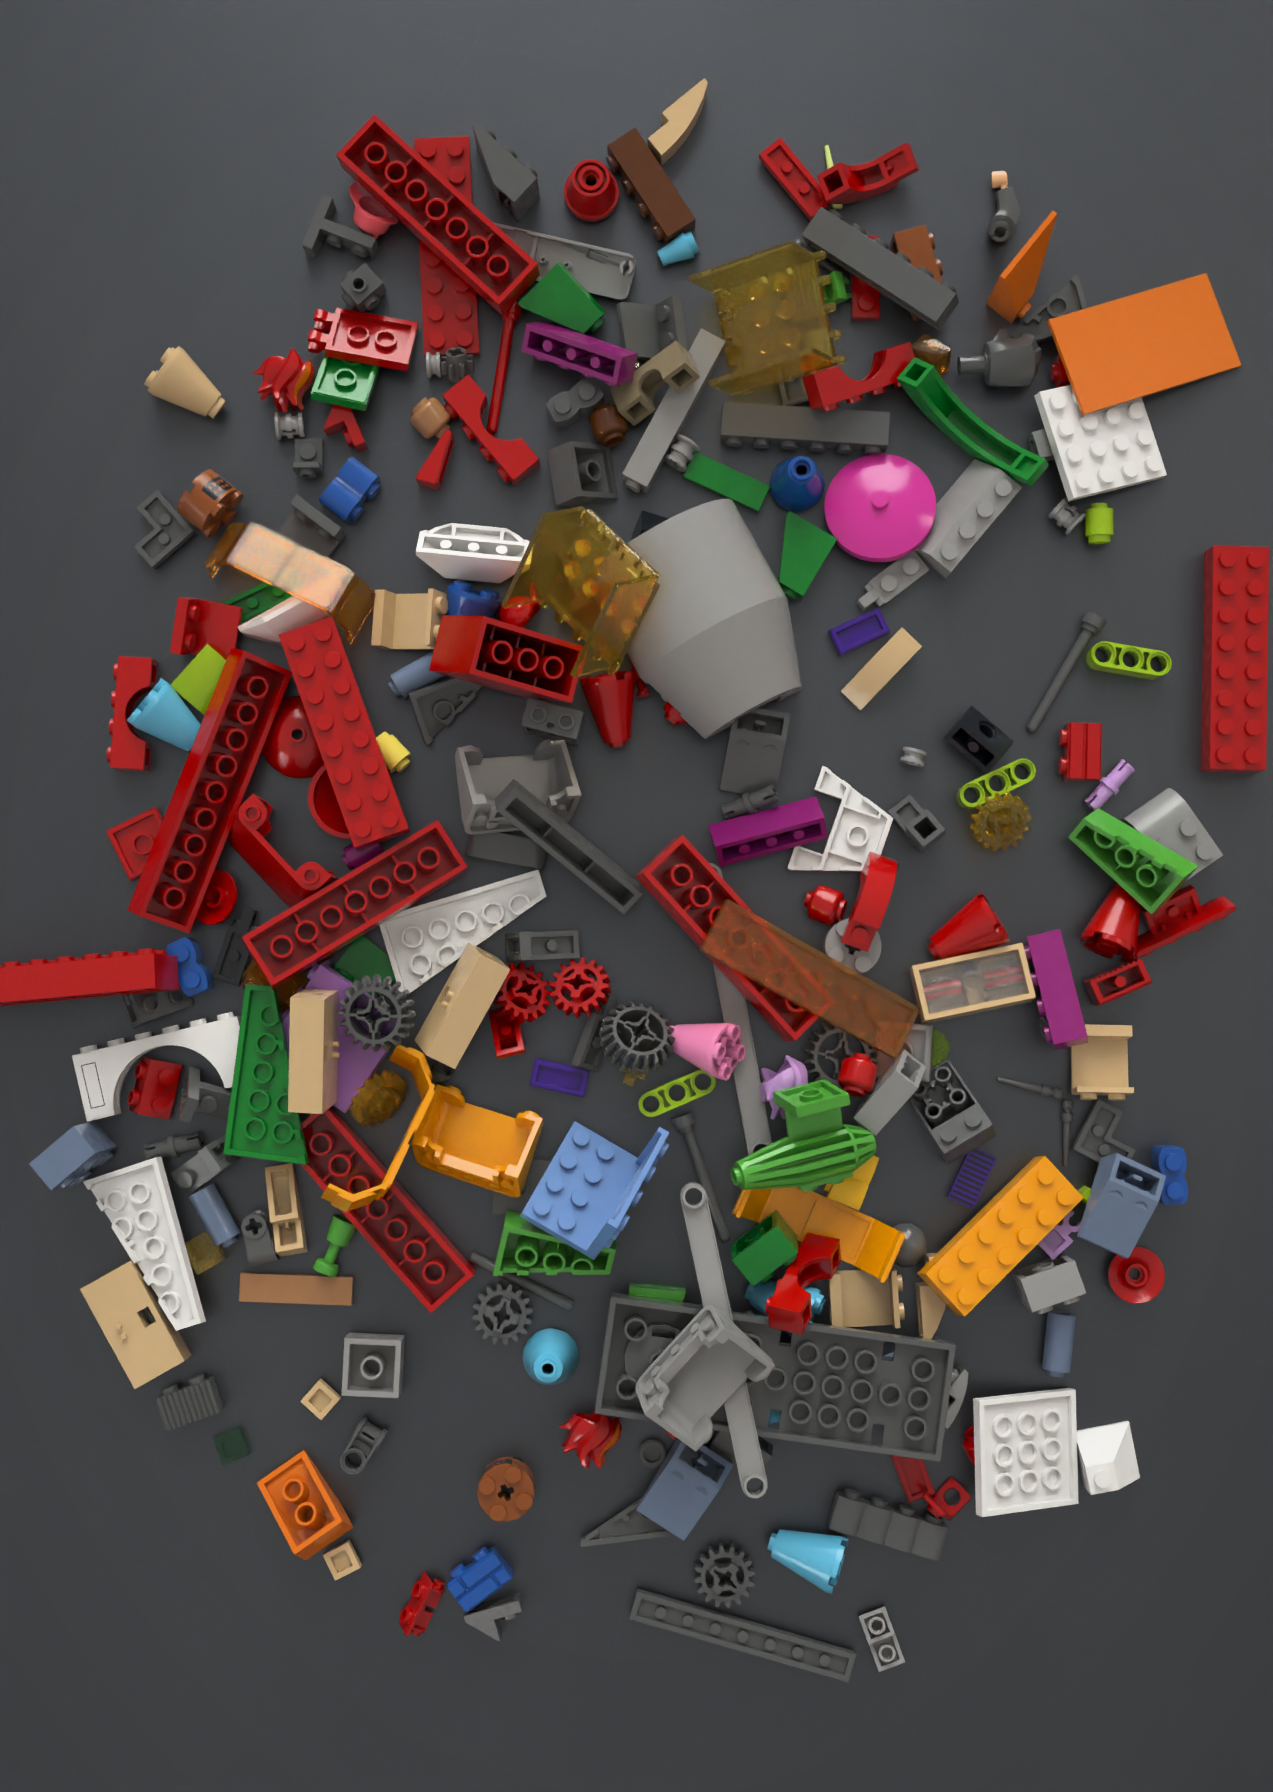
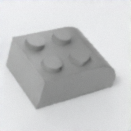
[1121,788,1223,881]

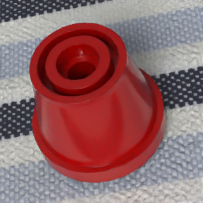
[564,159,619,222]

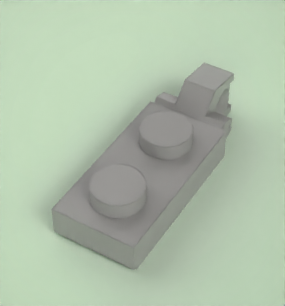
[856,551,929,611]

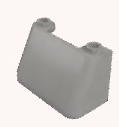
[455,739,581,834]
[635,1305,775,1451]

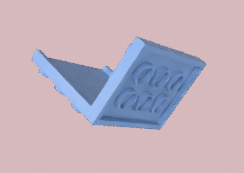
[520,1121,670,1260]

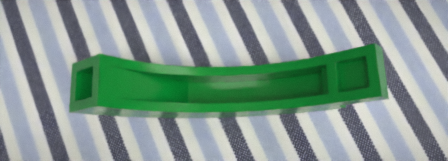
[897,357,1049,487]

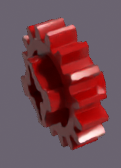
[549,957,611,1018]
[493,962,551,1024]

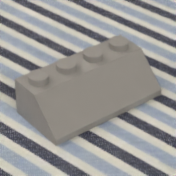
[915,459,1022,579]

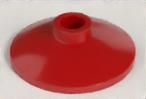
[196,870,237,925]
[1108,1246,1165,1304]

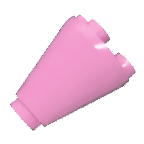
[670,1023,746,1081]

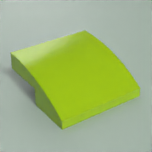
[171,644,226,715]

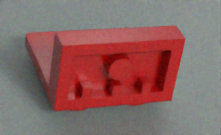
[170,597,243,660]

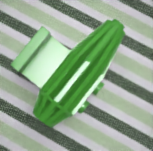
[730,1079,876,1191]

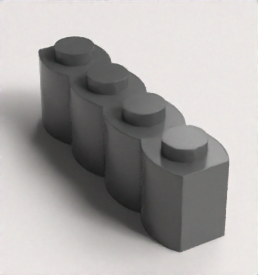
[827,1488,948,1561]

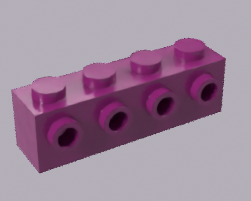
[521,320,638,386]
[708,796,828,867]
[1024,929,1088,1050]

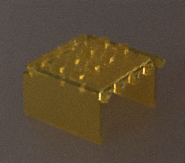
[689,240,846,395]
[501,506,660,678]

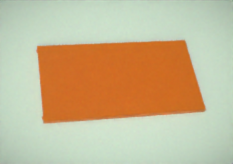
[1047,273,1241,416]

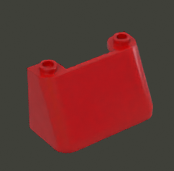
[228,793,339,908]

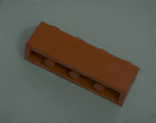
[606,128,696,245]

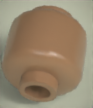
[410,397,451,439]

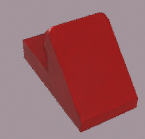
[323,404,368,453]
[488,1008,526,1059]

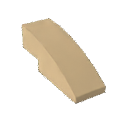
[647,78,708,166]
[841,627,922,711]
[265,1163,308,1257]
[915,1253,946,1339]

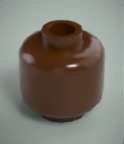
[589,403,628,447]

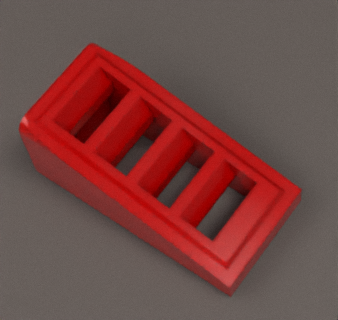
[415,430,455,491]

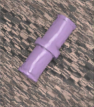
[1084,759,1135,811]

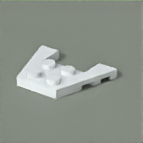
[787,766,893,871]

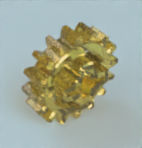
[970,792,1032,852]
[349,1070,408,1127]

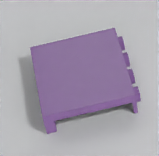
[282,960,410,1113]

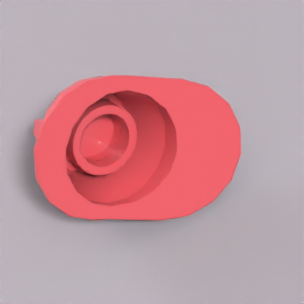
[349,182,398,239]

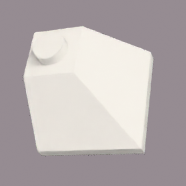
[1077,1421,1140,1495]

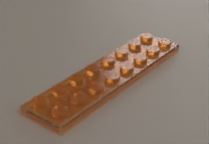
[699,899,921,1058]

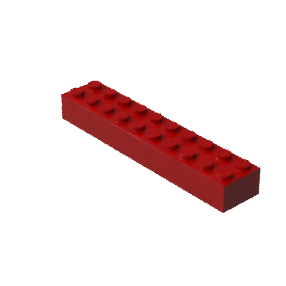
[127,648,292,933]

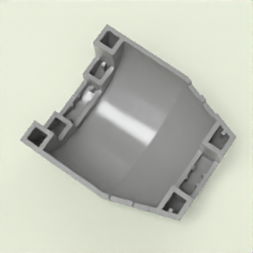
[587,499,802,739]

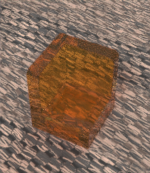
[912,334,951,376]

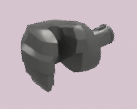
[957,329,1041,387]

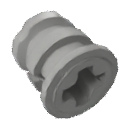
[274,412,305,441]
[664,434,700,472]
[1048,498,1086,535]

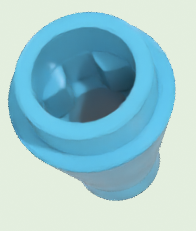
[657,231,700,266]

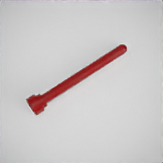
[487,301,523,435]

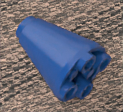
[769,456,825,513]
[446,579,502,619]

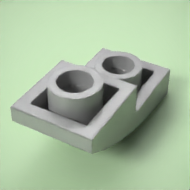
[945,1365,968,1429]
[858,1606,905,1672]

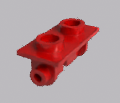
[399,1572,445,1637]

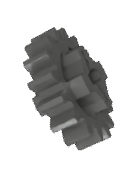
[472,1282,533,1345]
[694,1542,756,1608]

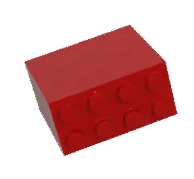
[429,615,586,703]

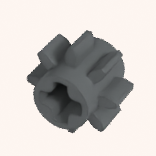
[440,347,474,382]

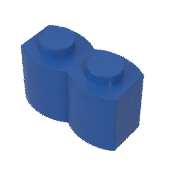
[318,456,381,524]
[166,937,214,997]
[1150,1145,1188,1205]

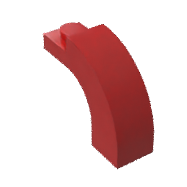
[817,142,919,204]
[841,852,897,952]

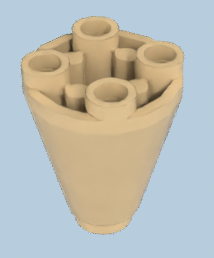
[144,346,226,419]

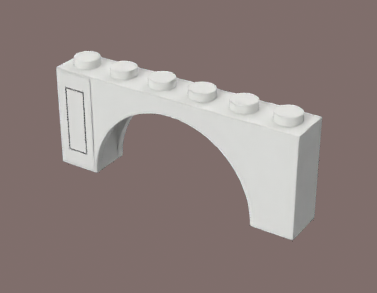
[72,1012,241,1122]

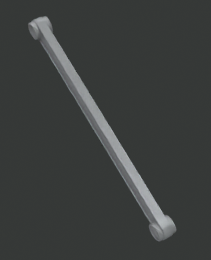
[709,863,772,1155]
[680,1182,768,1498]

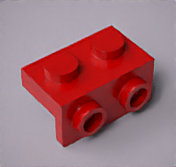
[128,1056,183,1120]

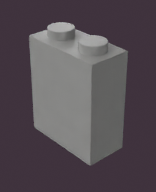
[854,1050,926,1136]

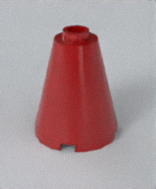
[580,670,636,748]
[1080,883,1141,961]
[928,892,1010,959]

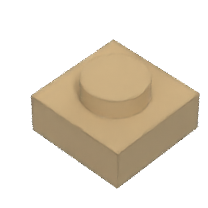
[300,1378,341,1420]
[323,1539,362,1581]

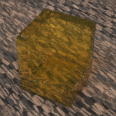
[185,1231,227,1275]

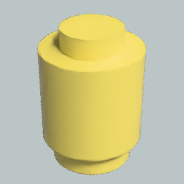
[377,731,411,773]

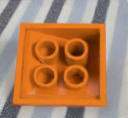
[986,210,1058,324]

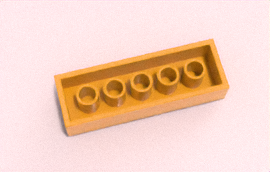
[917,1156,1084,1317]

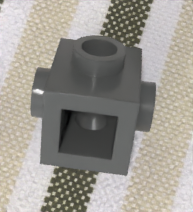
[340,263,386,312]

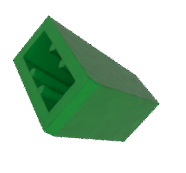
[518,263,607,334]
[778,511,837,601]

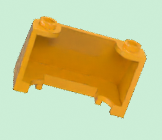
[411,1084,543,1198]

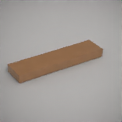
[239,1272,354,1306]

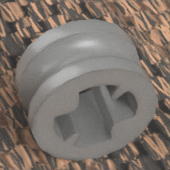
[426,352,442,378]
[900,747,927,767]

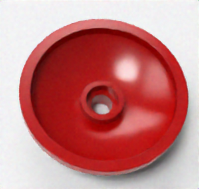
[262,695,324,779]
[308,765,351,840]

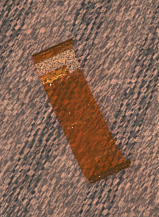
[205,522,376,646]

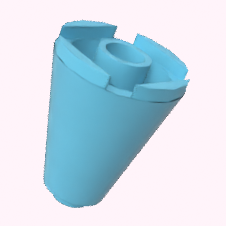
[523,1328,579,1385]
[767,1529,849,1595]

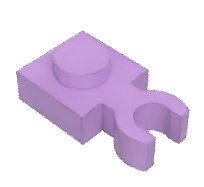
[1037,1210,1081,1260]

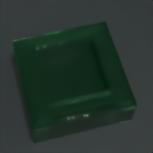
[213,1426,251,1465]

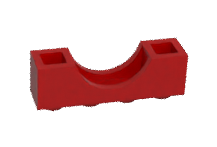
[802,342,915,412]
[443,374,540,486]
[106,656,158,772]
[765,1233,841,1335]

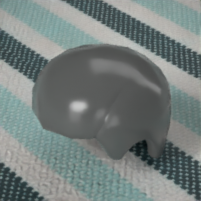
[893,1223,927,1268]

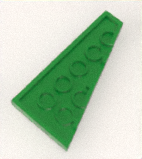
[223,984,309,1165]

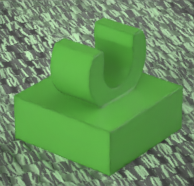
[819,271,852,309]

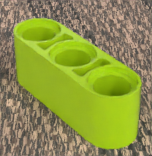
[1086,641,1172,680]
[956,758,1036,810]
[638,1069,716,1117]

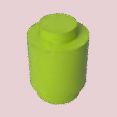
[1085,503,1114,544]

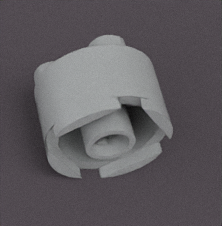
[822,919,882,975]

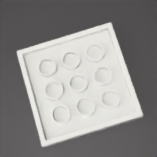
[1034,385,1167,501]
[973,1388,1079,1517]

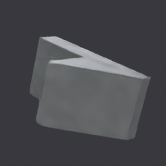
[464,1593,523,1641]

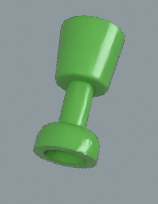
[313,1214,357,1277]

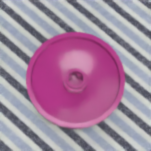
[824,454,936,562]

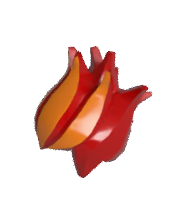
[252,348,315,413]
[559,1412,622,1469]

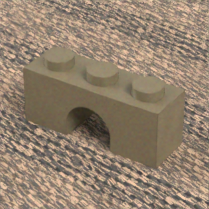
[610,340,700,426]

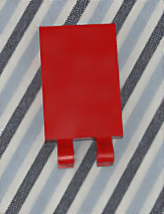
[307,308,418,372]

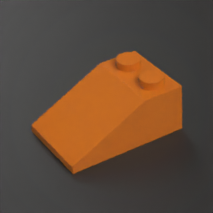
[257,1450,354,1561]

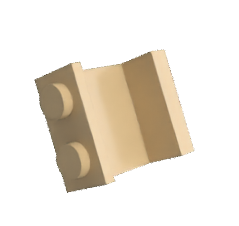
[371,588,448,650]
[1070,1024,1134,1101]
[827,1267,905,1328]

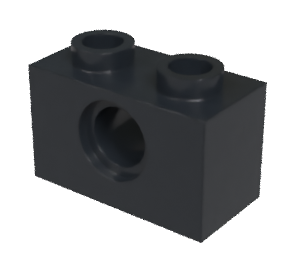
[944,705,1014,774]

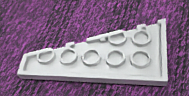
[380,870,547,997]
[83,1157,206,1331]

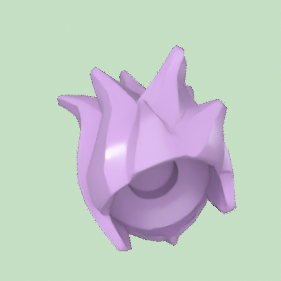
[759,1055,808,1120]

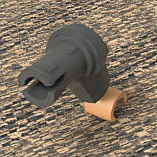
[988,171,1021,242]

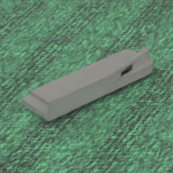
[493,222,636,300]

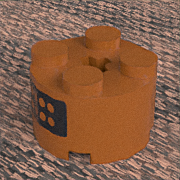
[177,469,244,538]
[477,1456,536,1522]

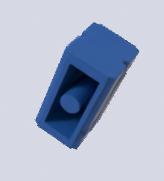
[447,1545,514,1613]

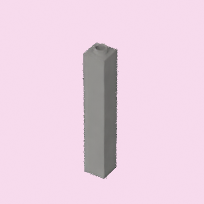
[622,328,726,493]

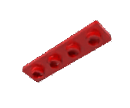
[1135,884,1236,958]

